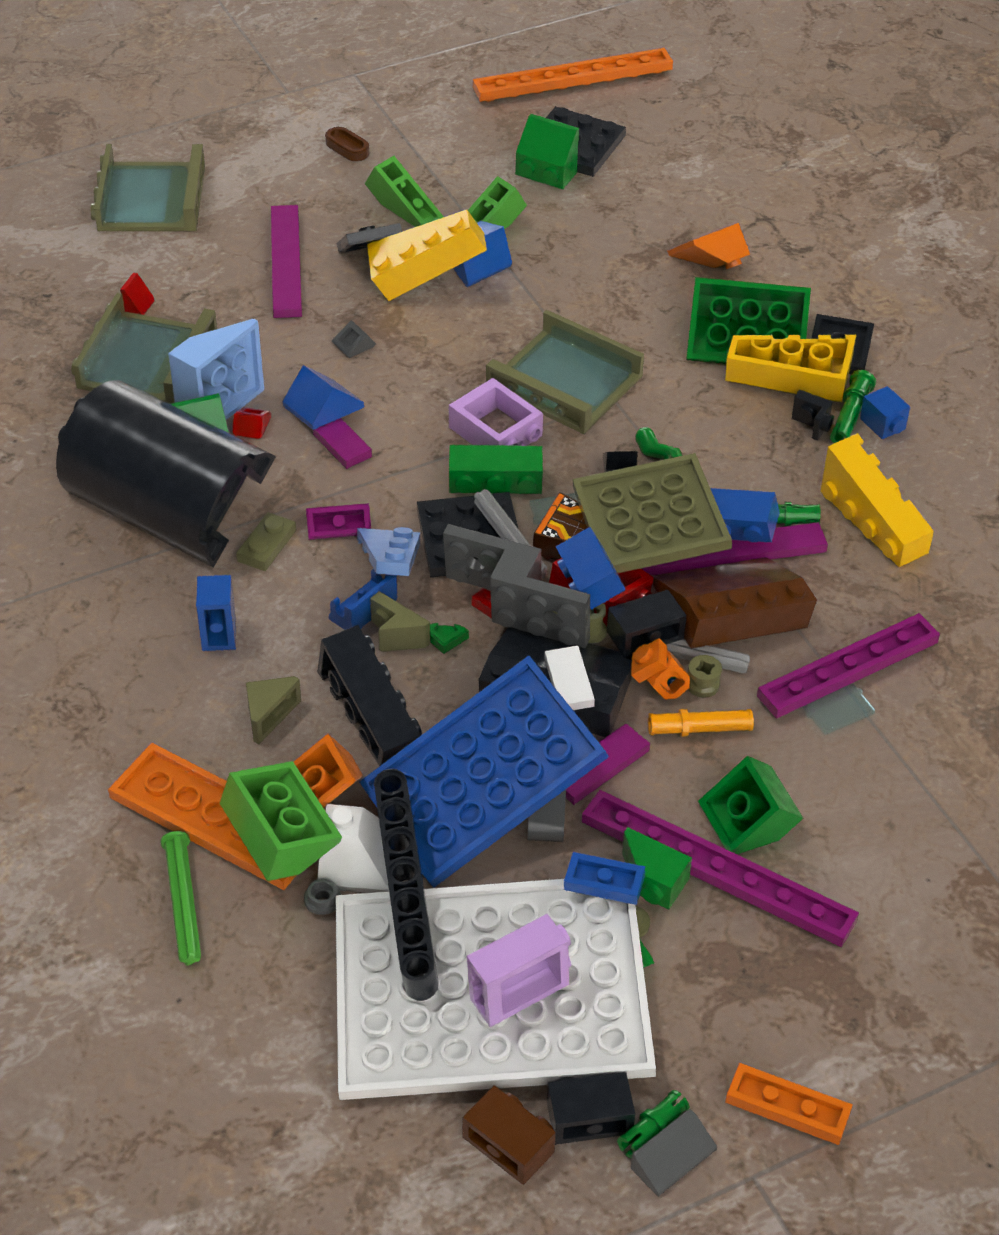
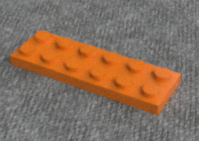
[108,743,297,890]

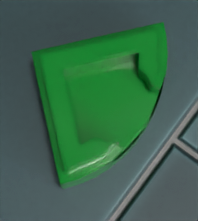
[430,623,469,654]

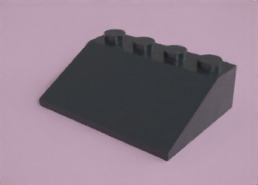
[478,627,632,737]

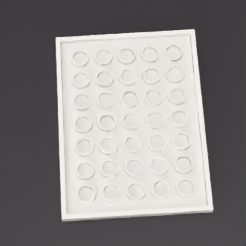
[336,879,656,1100]

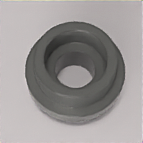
[304,879,341,915]

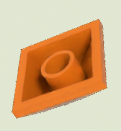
[668,223,750,270]
[294,734,363,808]

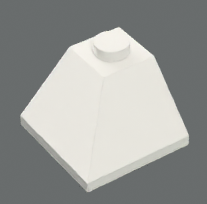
[318,804,389,893]

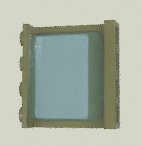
[91,144,205,231]
[71,293,217,404]
[486,309,644,434]

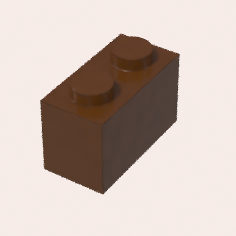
[462,1085,556,1185]

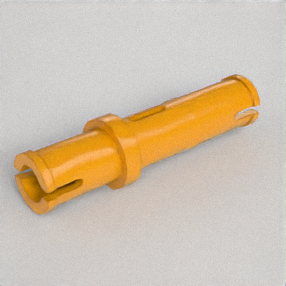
[648,709,754,737]

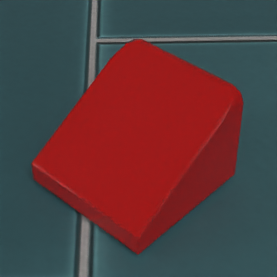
[120,273,154,315]
[232,407,272,439]

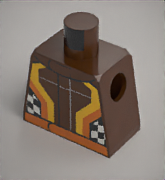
[533,492,587,560]

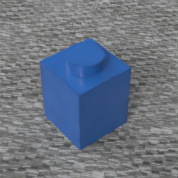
[860,386,910,439]

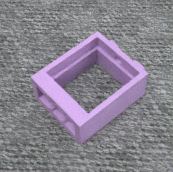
[449,378,543,446]
[467,914,571,1027]

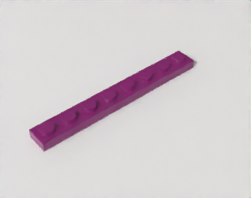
[582,790,859,948]

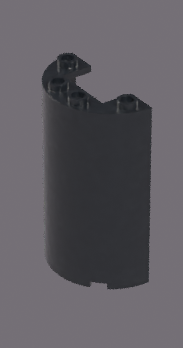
[56,380,276,568]

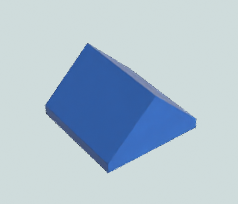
[453,221,512,287]
[282,365,365,430]

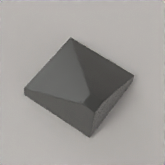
[332,320,376,358]

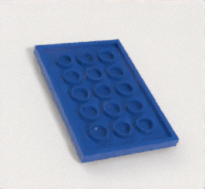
[359,656,609,888]

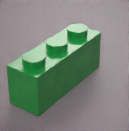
[449,445,543,494]

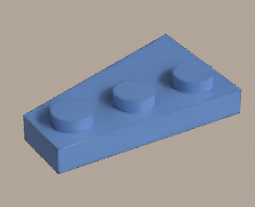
[357,527,420,576]

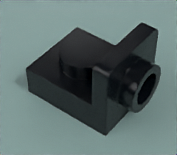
[791,390,834,441]

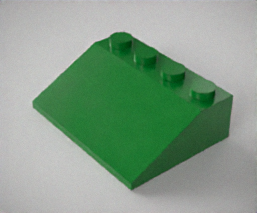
[686,277,811,364]

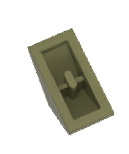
[246,676,301,744]

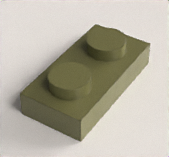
[236,512,296,571]

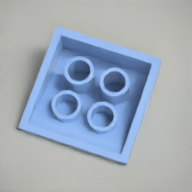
[168,319,264,420]

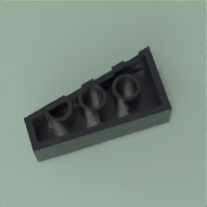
[317,625,422,766]

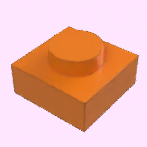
[631,638,667,683]

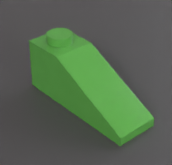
[365,156,444,227]
[468,176,527,229]

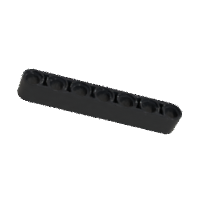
[374,769,439,1001]

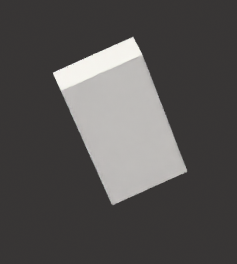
[544,646,595,710]

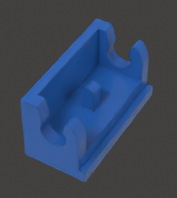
[329,569,397,630]

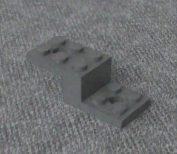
[443,524,590,648]

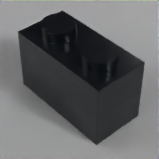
[607,590,687,658]
[547,1072,635,1145]

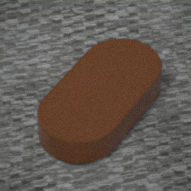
[325,127,370,161]

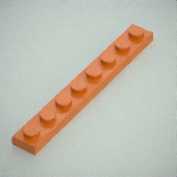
[473,48,673,102]

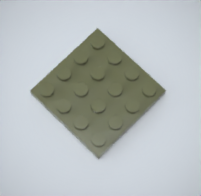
[572,453,732,573]

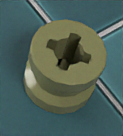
[688,655,722,698]

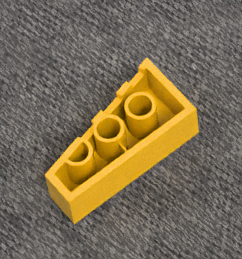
[367,210,487,301]
[725,335,856,402]
[820,433,934,567]

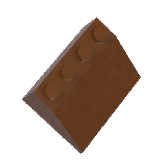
[652,557,817,649]

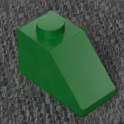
[622,827,692,910]

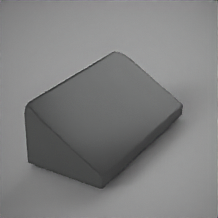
[631,1109,717,1197]

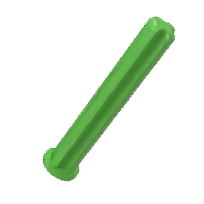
[161,831,201,966]

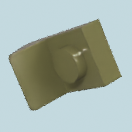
[370,591,430,651]

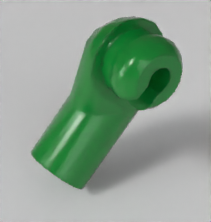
[635,427,674,459]

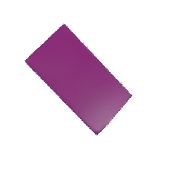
[306,503,371,540]

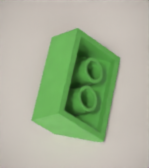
[220,761,342,881]

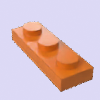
[725,1063,853,1145]

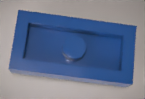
[564,852,645,905]

